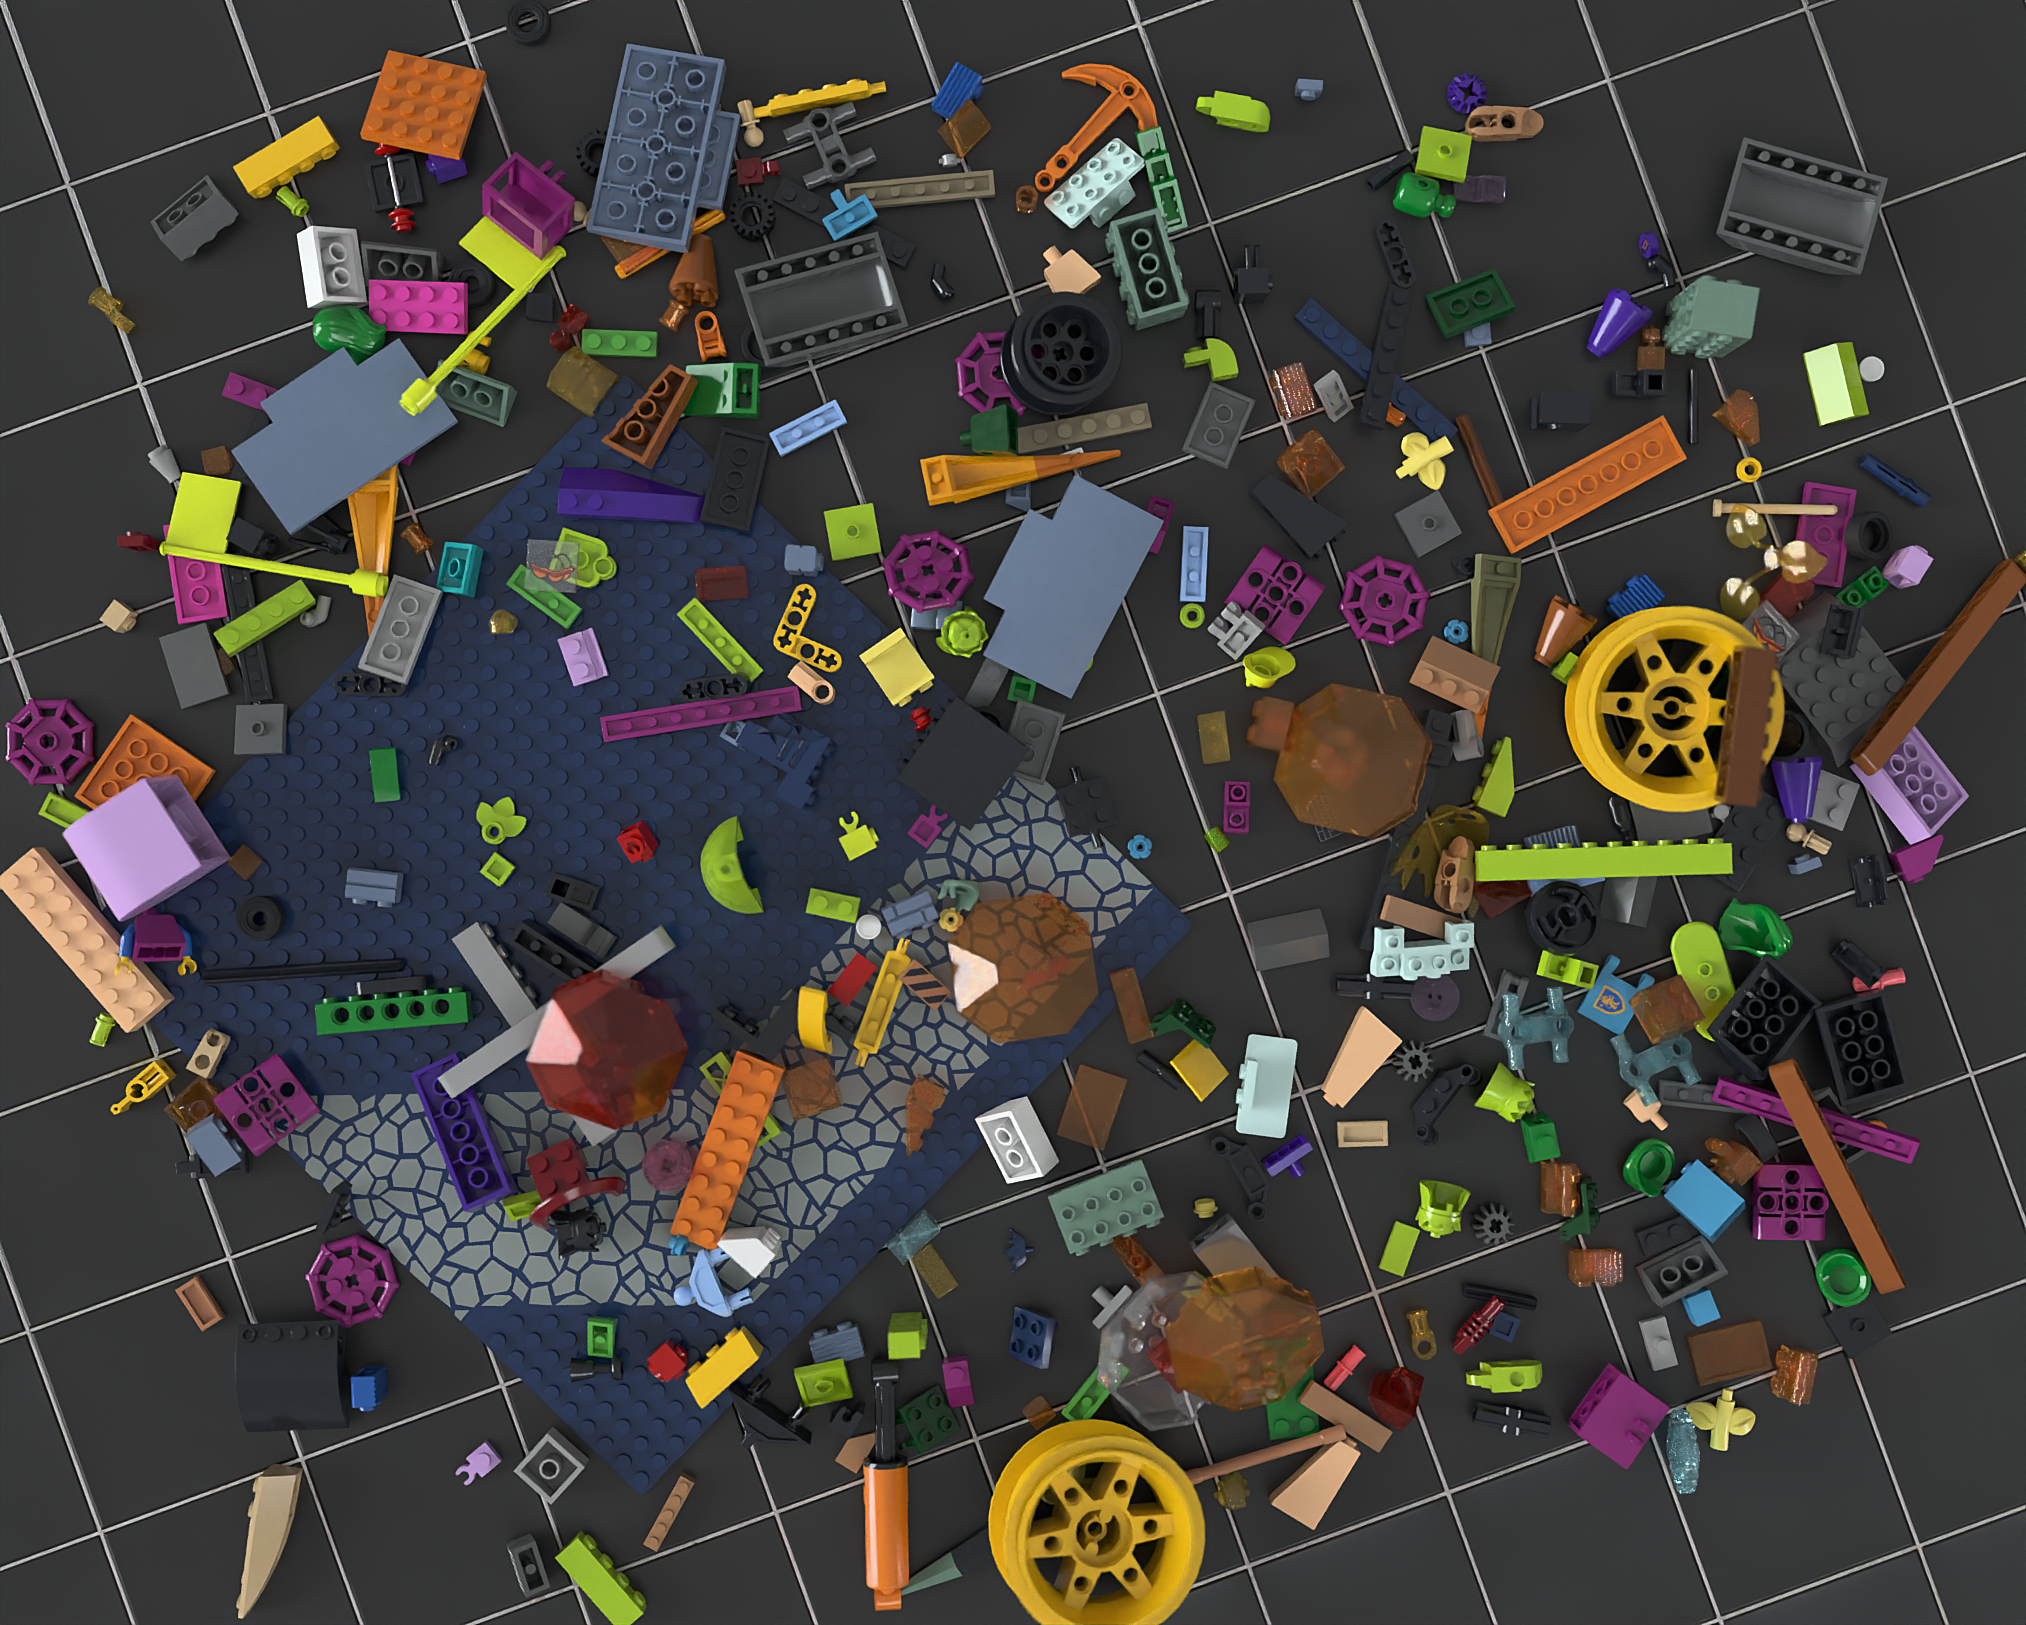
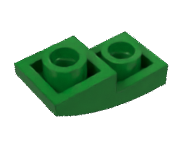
[1834,566,1890,608]
[370,747,401,802]

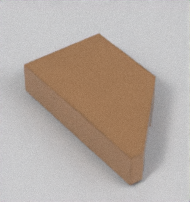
[835,1431,875,1473]

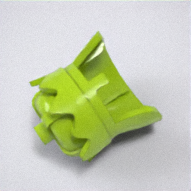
[936,606,988,658]
[1474,1062,1535,1123]
[1415,1179,1471,1238]

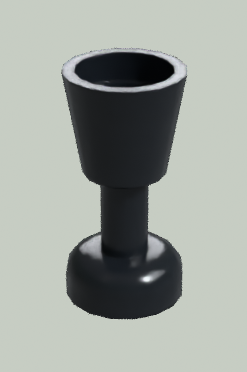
[570,1355,624,1383]

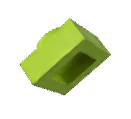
[480,852,516,887]

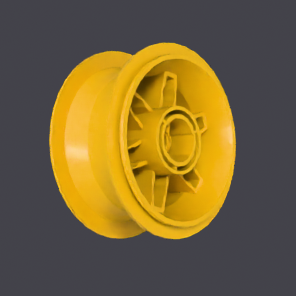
[1565,607,1784,812]
[988,1419,1205,1625]

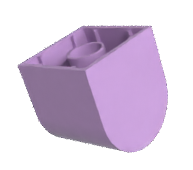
[63,774,231,922]

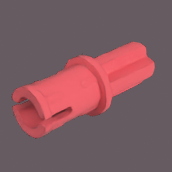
[1852,967,1905,992]
[1324,1345,1366,1391]

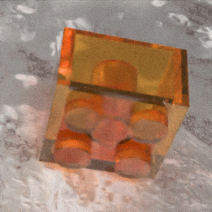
[1246,696,1294,753]
[1628,974,1705,1045]
[781,1055,844,1121]

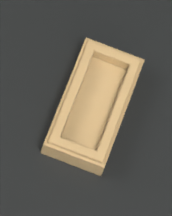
[1337,1120,1388,1147]

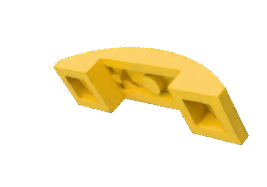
[798,986,833,1054]

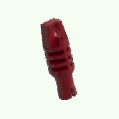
[1453,1294,1506,1355]

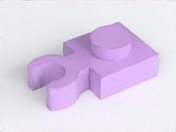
[456,1441,503,1485]

